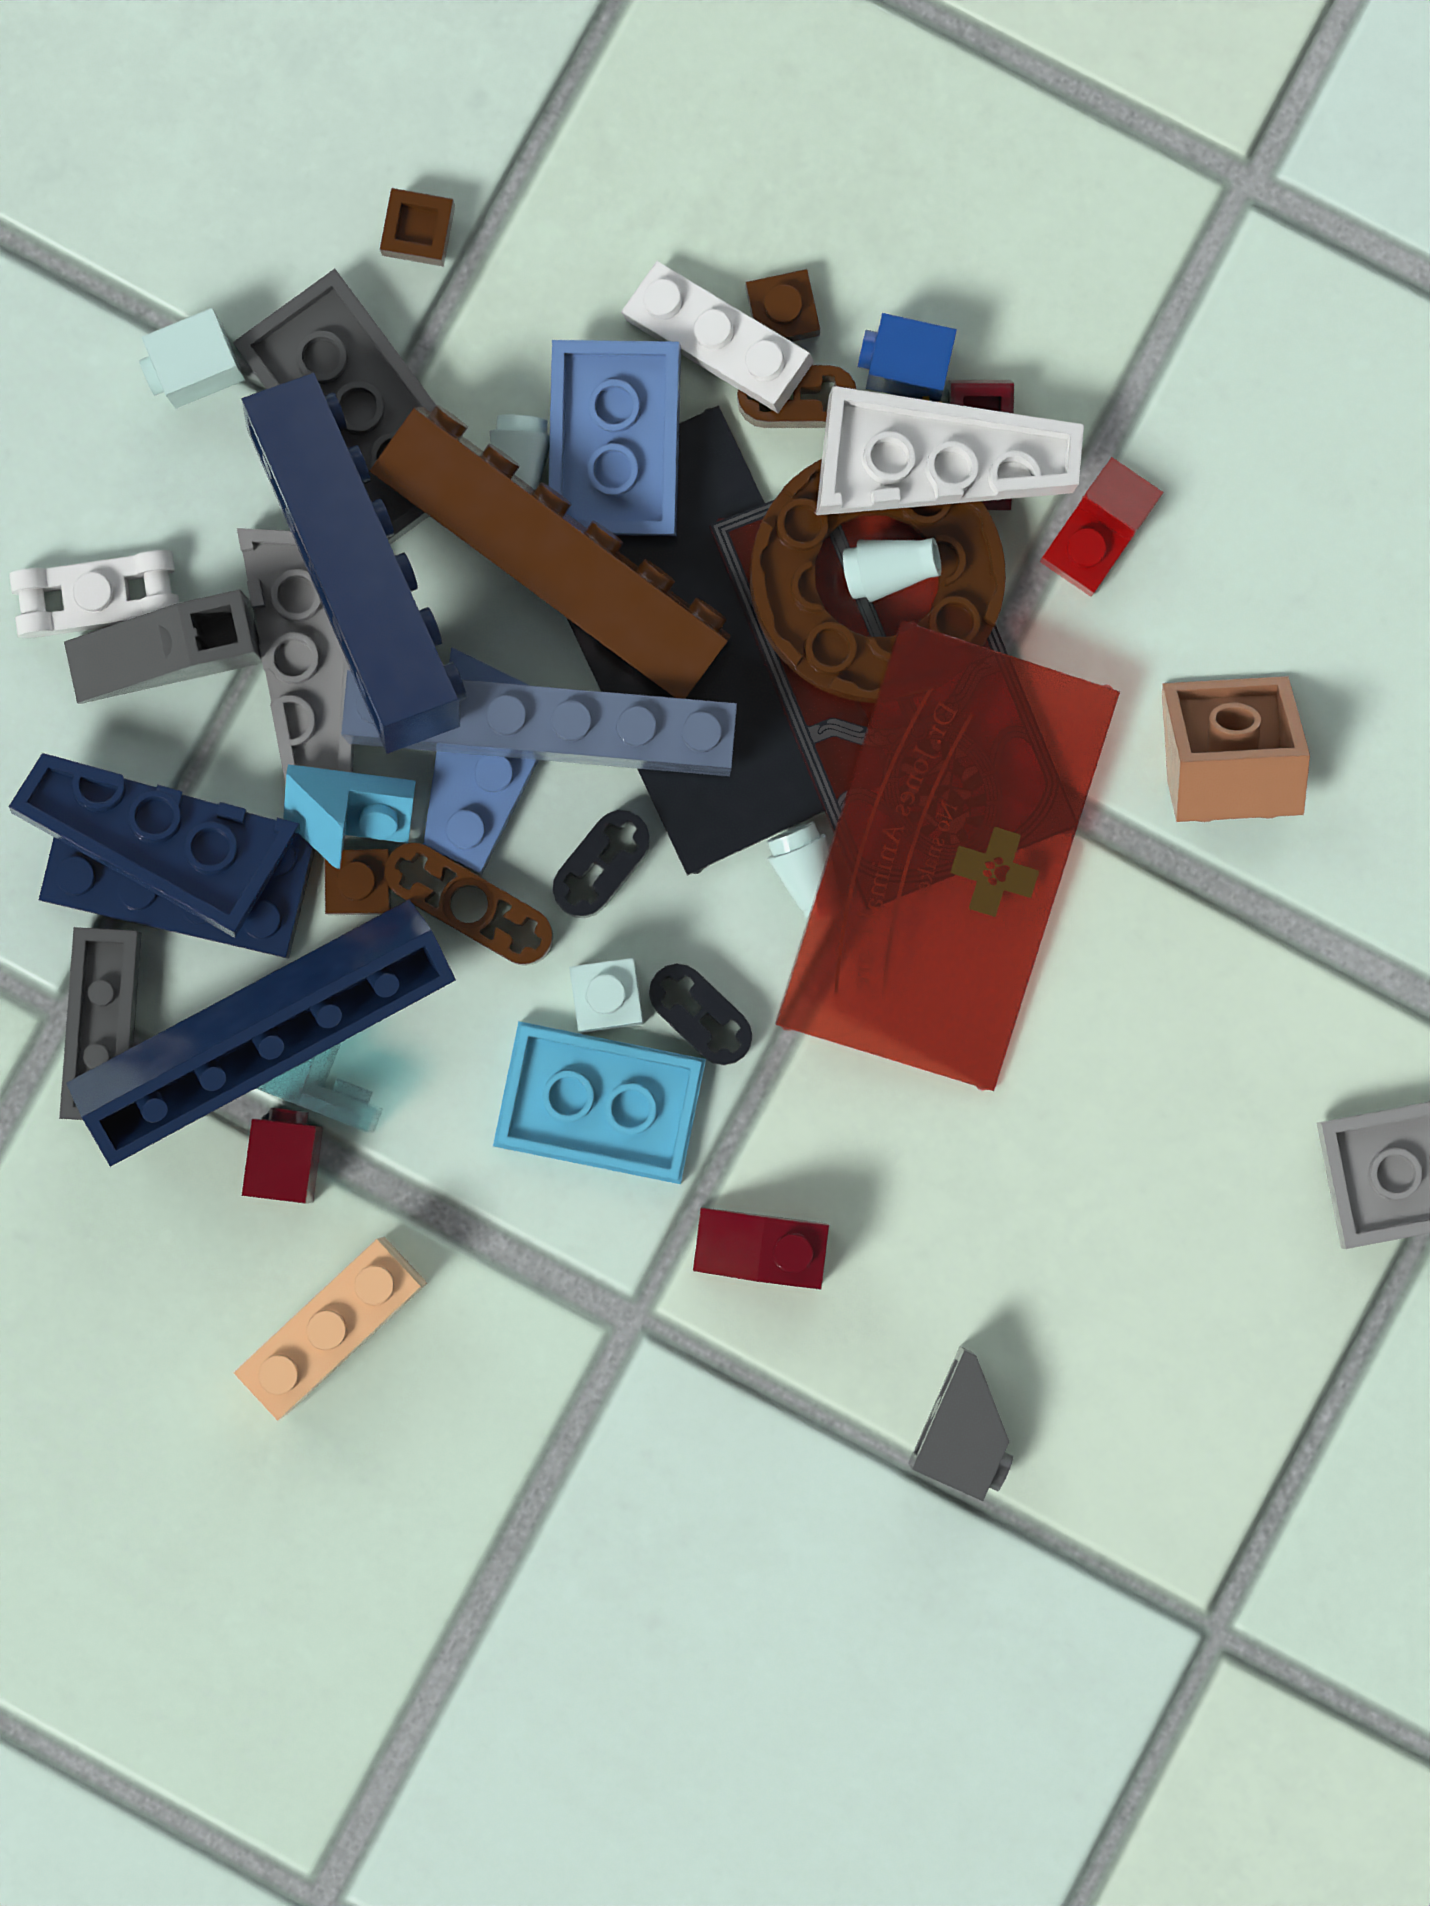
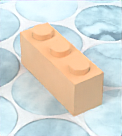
[234,1237,427,1421]

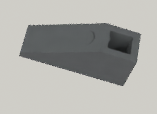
[64,589,262,704]

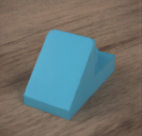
[283,764,416,869]

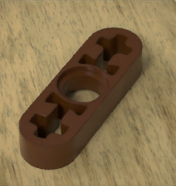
[385,843,554,966]

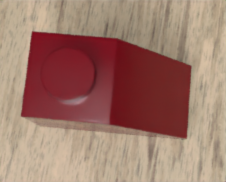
[693,1207,829,1290]

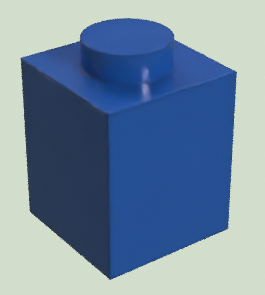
[857,313,957,402]

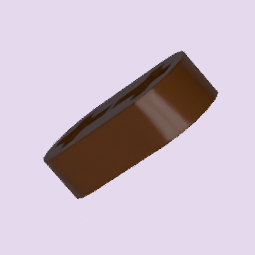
[737,365,857,428]

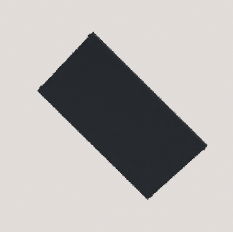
[547,405,885,876]

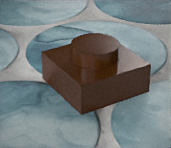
[380,188,455,267]
[745,269,820,342]
[325,849,391,915]

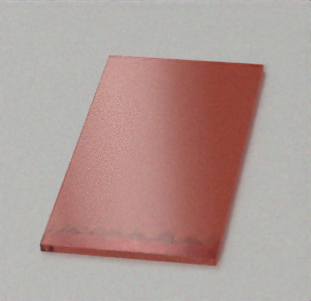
[775,621,1120,1091]

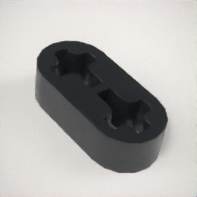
[553,810,650,918]
[649,963,752,1066]

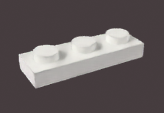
[621,261,814,413]

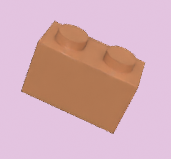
[1162,676,1310,822]

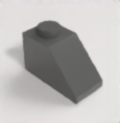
[908,1346,1013,1501]

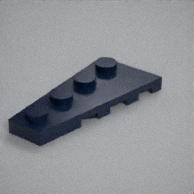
[8,753,300,938]

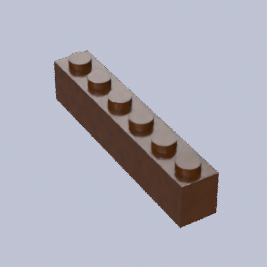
[369,405,731,699]

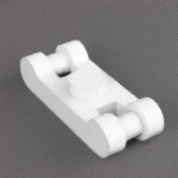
[9,550,179,638]

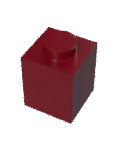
[241,1108,323,1204]

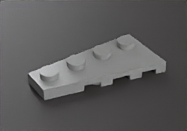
[237,528,354,784]

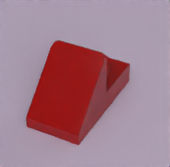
[1039,457,1164,597]

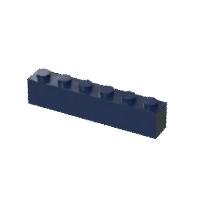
[241,373,467,754]
[66,899,456,1167]

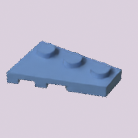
[423,647,539,875]

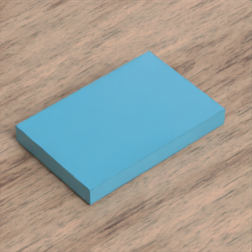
[493,1021,706,1184]

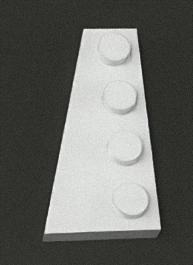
[816,386,1084,515]

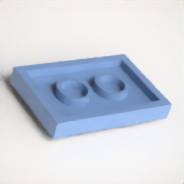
[549,340,681,536]

